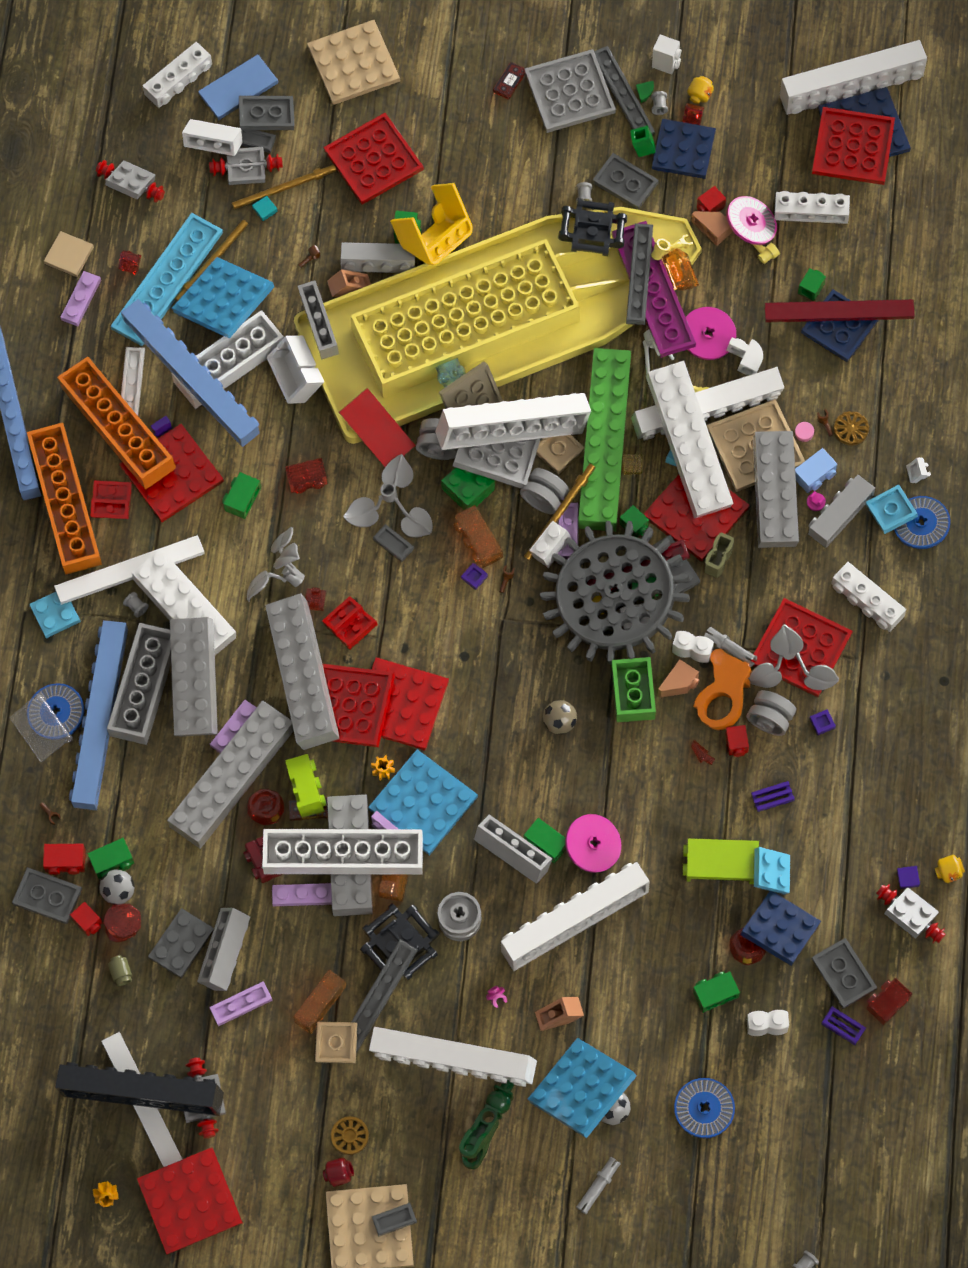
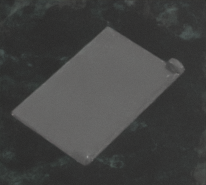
[9,693,73,762]

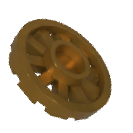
[834,411,869,446]
[331,1116,369,1155]

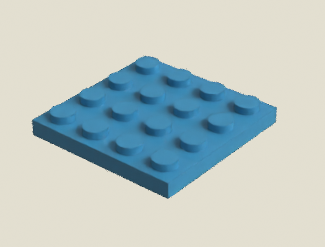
[172,257,274,339]
[368,749,478,856]
[528,1038,636,1138]

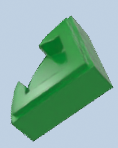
[636,81,654,103]

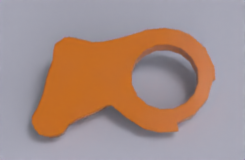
[693,648,752,731]

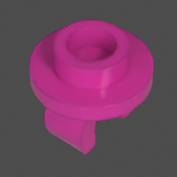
[807,491,826,511]
[486,986,507,1008]

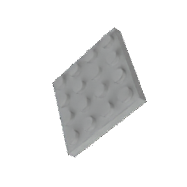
[525,49,616,133]
[453,439,540,489]

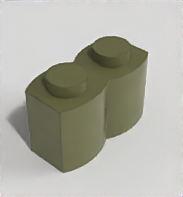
[705,532,734,578]

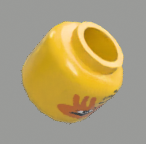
[687,76,714,104]
[934,855,965,883]

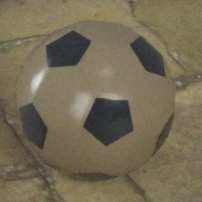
[543,700,577,735]

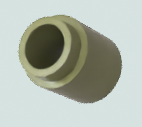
[108,955,132,986]

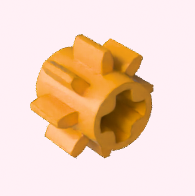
[371,755,395,781]
[93,1181,118,1207]

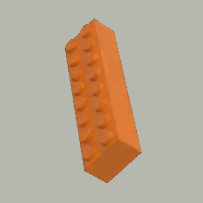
[57,356,176,490]
[27,423,102,575]

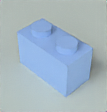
[795,448,837,493]

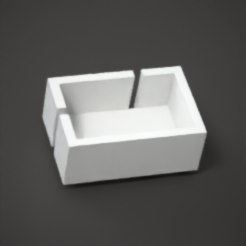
[267,335,324,404]

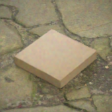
[44,231,94,277]
[536,435,585,475]
[315,1022,357,1063]

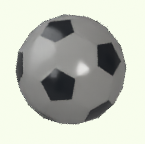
[99,870,135,905]
[601,1093,631,1125]

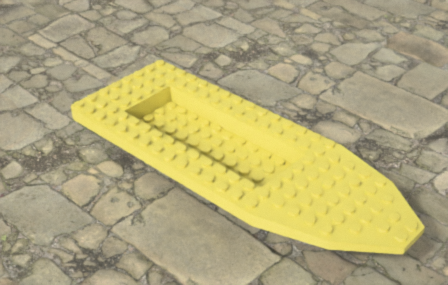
[294,207,702,444]

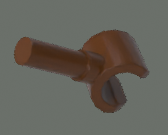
[298,245,320,268]
[817,409,834,437]
[499,565,515,593]
[39,802,61,825]

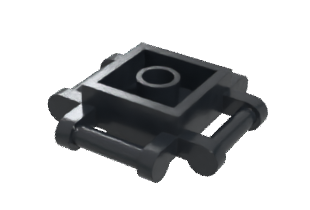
[558,198,627,257]
[360,903,440,981]

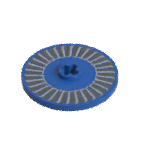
[894,496,950,549]
[27,683,85,740]
[674,1078,735,1138]

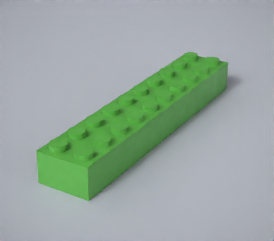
[578,348,631,532]

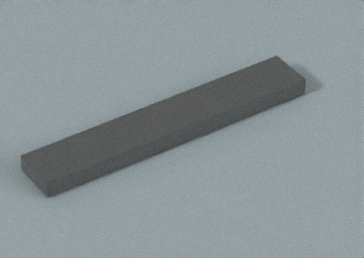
[594,46,655,136]
[626,223,653,325]
[351,939,418,1053]

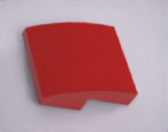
[90,480,132,519]
[322,596,378,649]

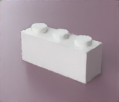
[182,119,243,156]

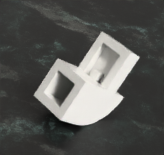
[726,337,763,376]

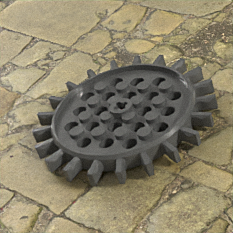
[540,521,690,665]

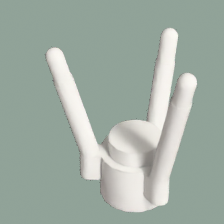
[643,330,674,374]

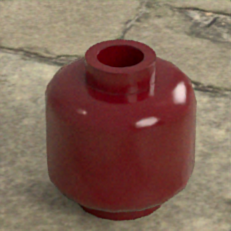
[323,1158,354,1187]

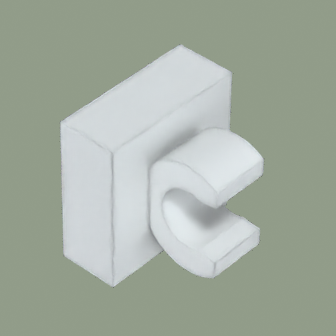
[906,458,931,483]

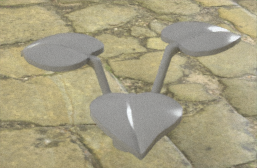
[344,454,433,538]
[247,527,305,602]
[748,624,839,690]

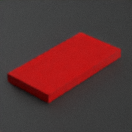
[338,388,416,467]

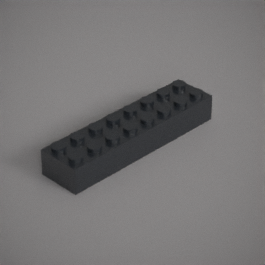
[55,1062,224,1116]

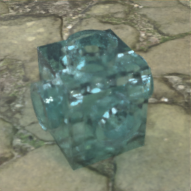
[435,358,466,388]

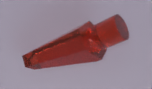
[691,740,715,765]

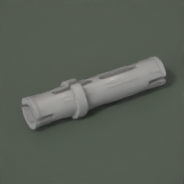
[704,627,757,667]
[576,1157,621,1215]

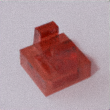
[682,103,704,125]
[119,250,141,275]
[306,587,326,611]

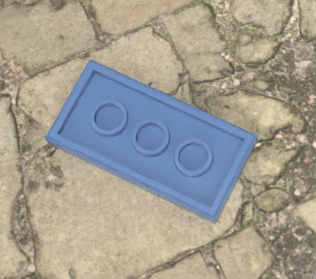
[198,55,278,120]

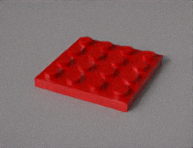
[812,107,895,185]
[323,113,424,205]
[119,424,224,523]
[644,474,750,562]
[751,598,853,697]
[372,657,449,751]
[322,664,395,747]
[137,1147,243,1255]

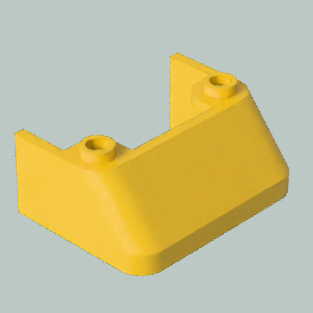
[390,183,473,265]

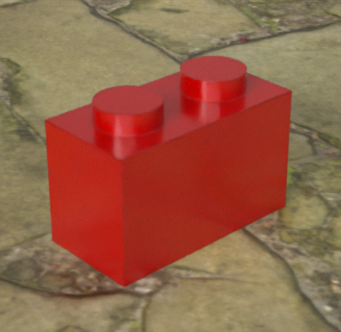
[43,844,86,875]

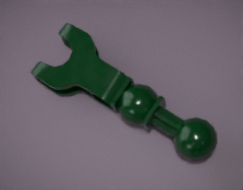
[459,1080,514,1169]

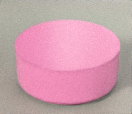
[795,422,814,442]

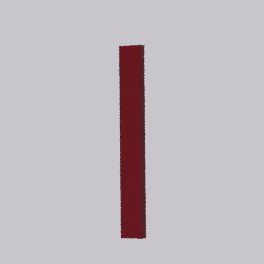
[764,299,915,322]

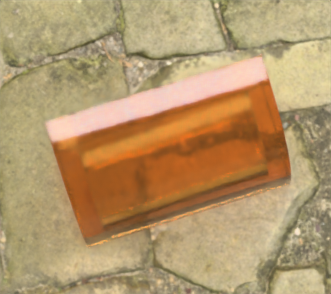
[662,248,699,290]
[379,874,409,902]

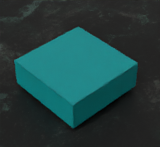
[252,196,278,221]

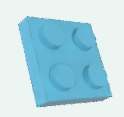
[866,485,918,534]
[30,592,81,638]
[754,847,790,894]

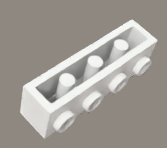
[143,42,212,108]
[774,191,850,224]
[832,562,907,632]

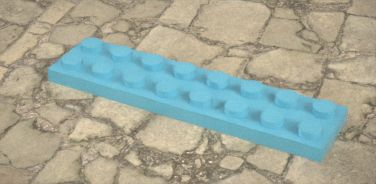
[111,213,223,346]

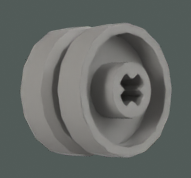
[416,418,458,460]
[520,468,569,514]
[747,690,796,736]
[438,892,482,941]

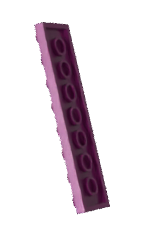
[611,221,696,358]

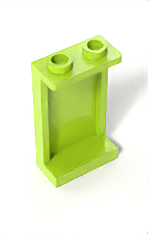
[683,839,759,884]

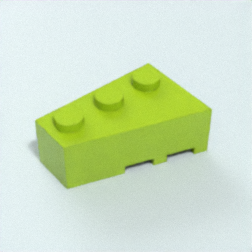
[285,754,327,819]

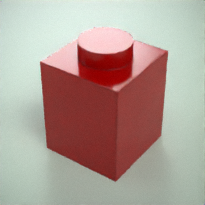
[697,186,726,212]
[725,725,749,757]
[70,902,103,936]

